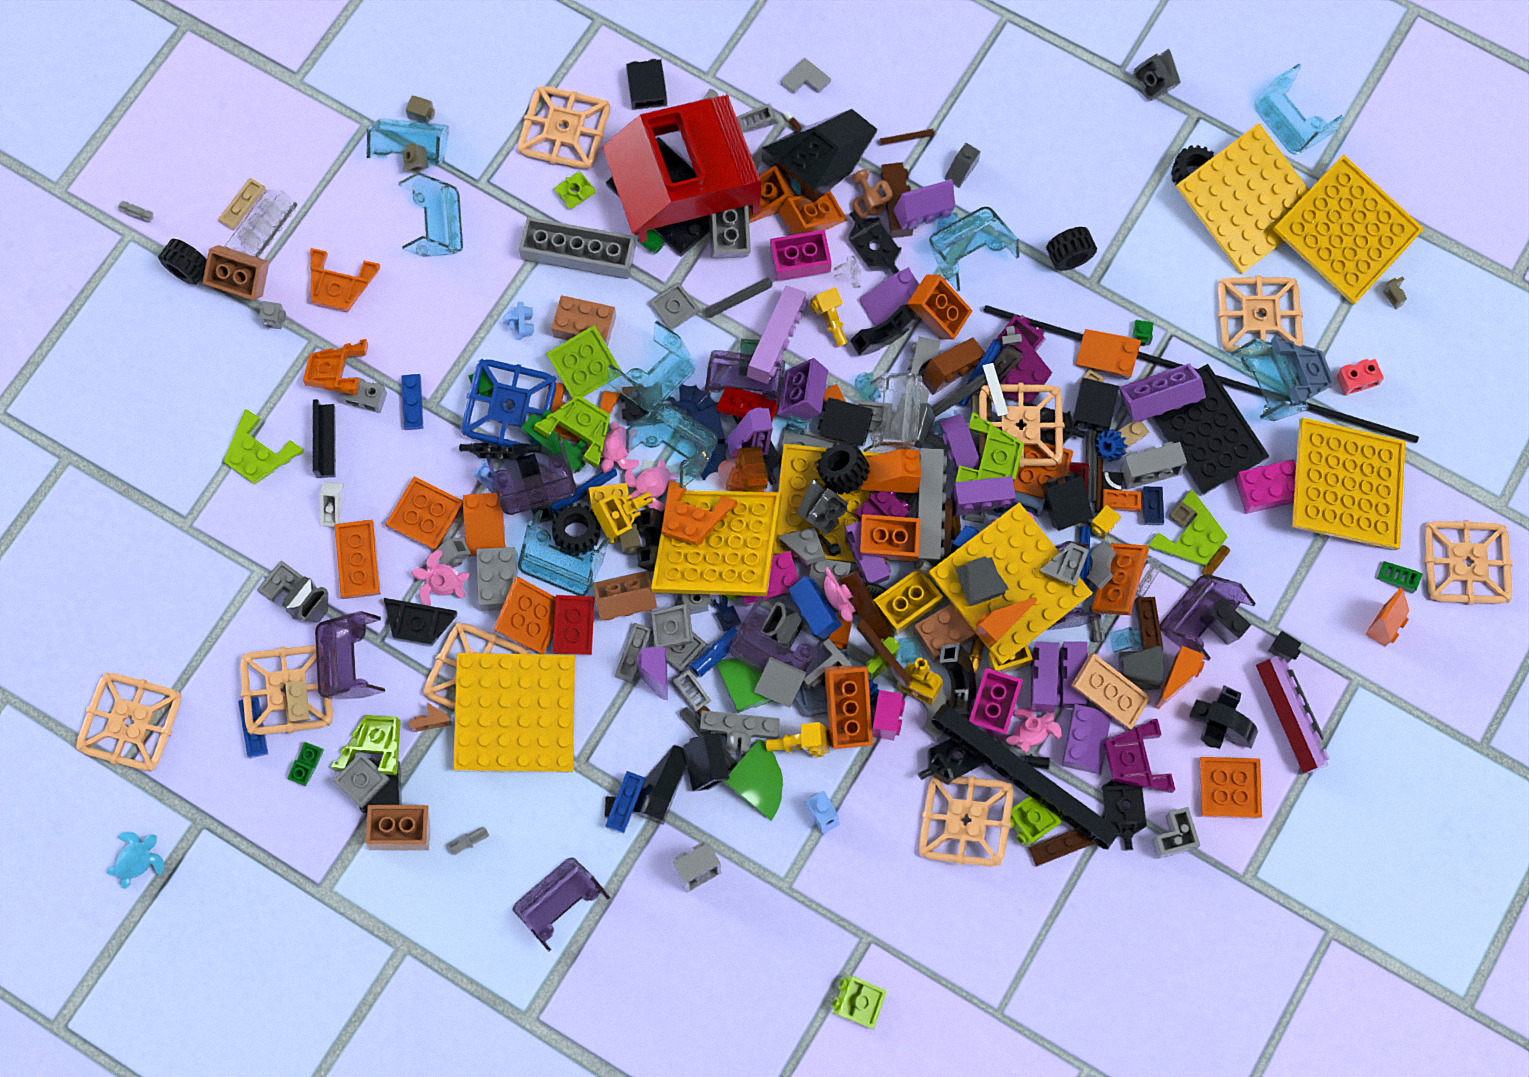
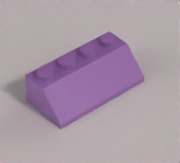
[1119,363,1206,422]

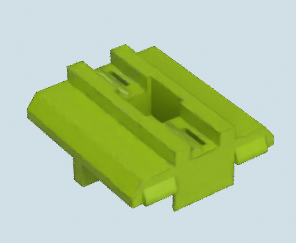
[554,171,596,210]

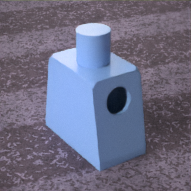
[804,791,840,834]

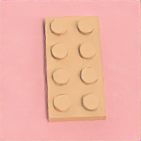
[1071,653,1151,730]

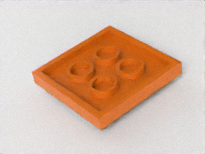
[1013,443,1074,499]
[385,476,463,551]
[493,577,556,654]
[1200,757,1262,819]

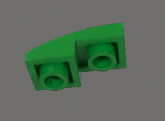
[287,742,324,786]

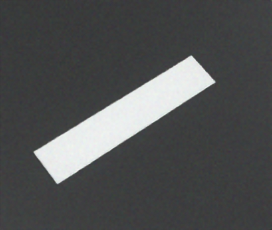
[983,363,1008,416]

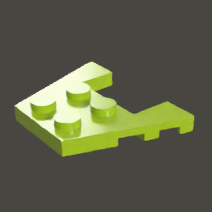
[533,395,610,469]
[224,409,304,485]
[955,412,1024,483]
[1148,489,1228,567]
[331,715,401,775]

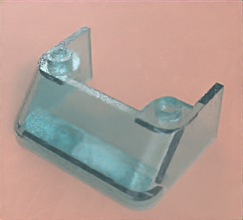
[1254,64,1344,155]
[366,118,449,166]
[398,172,463,257]
[929,206,1020,292]
[608,320,696,411]
[1231,338,1308,422]
[626,403,718,489]
[518,510,610,596]

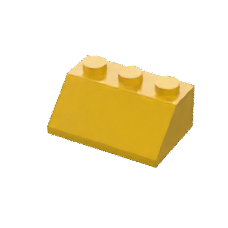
[874,569,943,636]

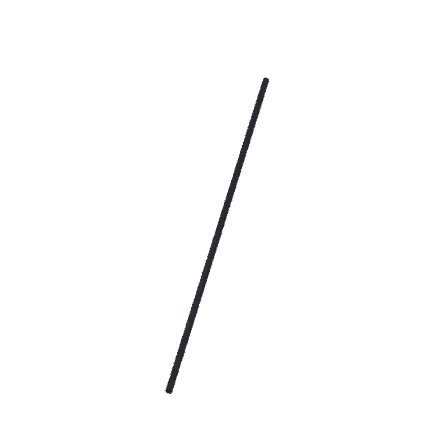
[983,305,1419,443]

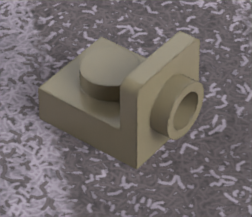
[1383,276,1407,309]

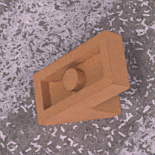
[409,702,452,733]

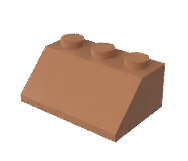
[592,570,657,621]
[366,805,430,850]

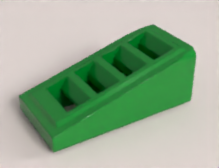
[1377,561,1423,594]

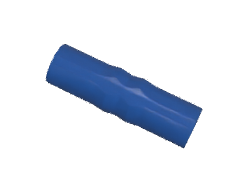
[690,627,743,678]

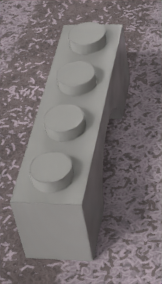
[901,336,941,407]

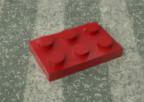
[716,385,780,422]
[553,595,595,655]

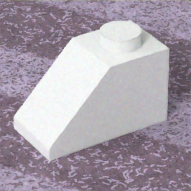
[319,482,344,527]

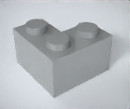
[1152,807,1200,859]

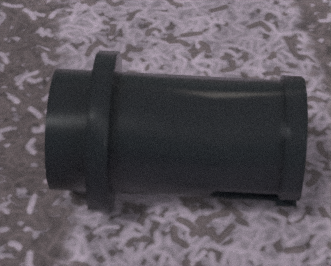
[1024,754,1050,770]

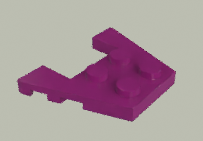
[979,327,1052,404]
[1104,718,1176,793]

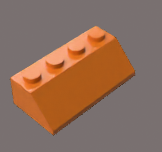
[824,665,873,749]

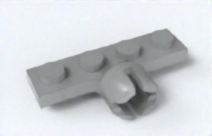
[699,710,780,755]

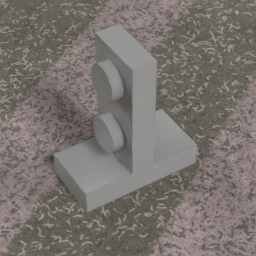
[803,638,853,690]

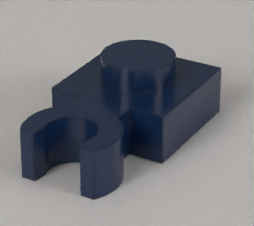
[713,595,741,632]

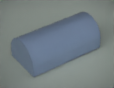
[1014,491,1045,517]

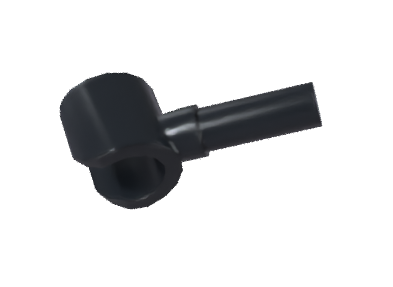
[818,534,841,556]

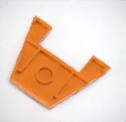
[310,248,381,312]
[303,339,368,395]
[548,382,620,442]
[662,480,738,546]

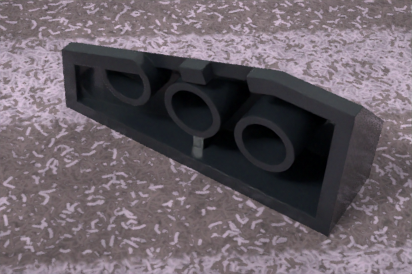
[633,745,687,825]

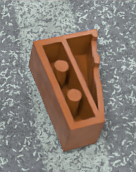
[920,337,985,395]

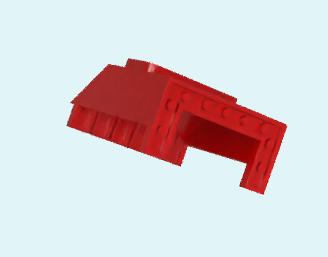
[602,94,761,242]

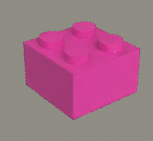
[872,690,906,741]

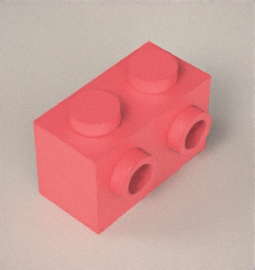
[1336,358,1384,396]

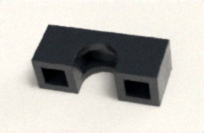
[637,508,664,572]

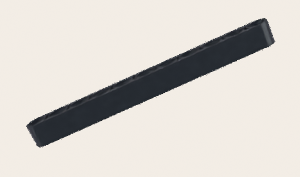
[931,704,1119,850]

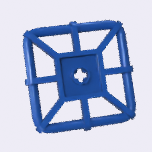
[461,358,557,453]

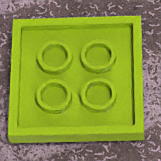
[546,325,624,399]

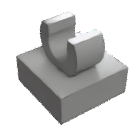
[1002,326,1022,347]

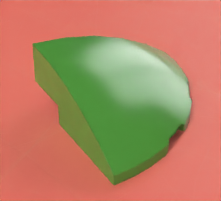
[716,658,773,714]
[724,739,783,821]

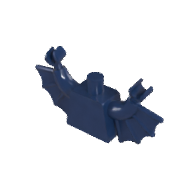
[664,383,728,480]

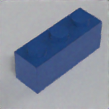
[788,576,842,639]

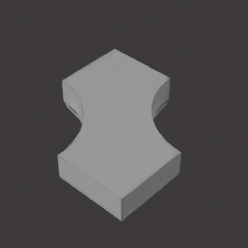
[1086,541,1116,590]
[921,691,949,741]

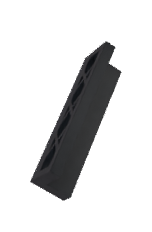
[313,399,336,478]

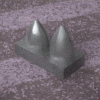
[992,344,1023,382]

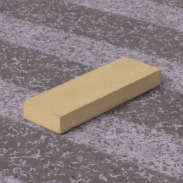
[218,177,266,231]

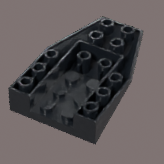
[762,109,878,203]

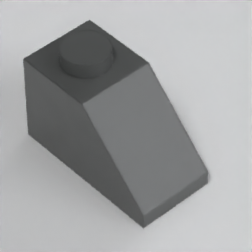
[944,142,981,188]

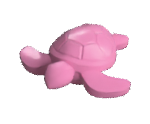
[586,421,639,473]
[624,460,679,512]
[411,550,470,606]
[824,567,856,622]
[1006,708,1062,753]

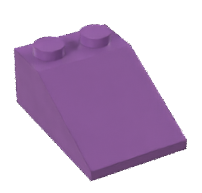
[859,267,919,326]

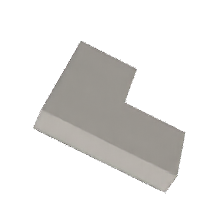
[780,57,831,94]
[257,560,304,602]

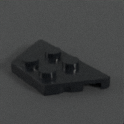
[384,598,458,646]

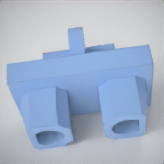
[503,302,534,340]
[472,460,508,493]

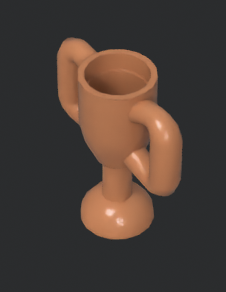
[852,169,893,219]

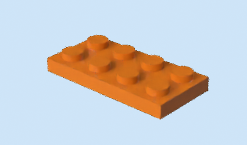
[334,519,381,599]
[1091,543,1149,616]

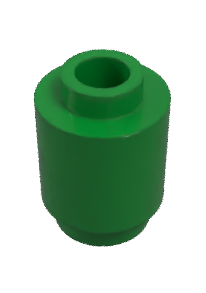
[637,229,665,254]

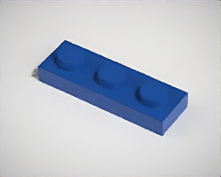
[401,374,424,430]
[238,697,269,759]
[605,771,646,834]

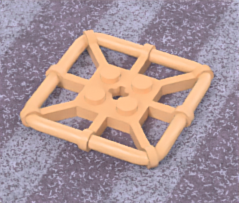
[517,85,611,169]
[1218,275,1303,355]
[979,383,1065,468]
[1424,520,1513,605]
[423,622,530,710]
[240,645,333,735]
[76,672,182,771]
[919,776,1014,867]

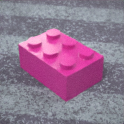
[770,229,832,281]
[1235,459,1296,514]
[743,551,799,607]
[969,668,1023,740]

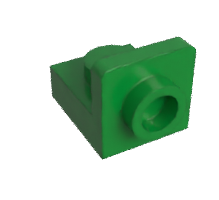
[1132,319,1154,346]

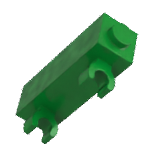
[519,409,588,475]

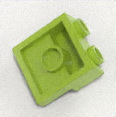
[866,636,900,680]
[1010,796,1062,848]
[832,975,887,1029]

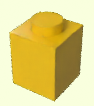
[1090,505,1121,539]

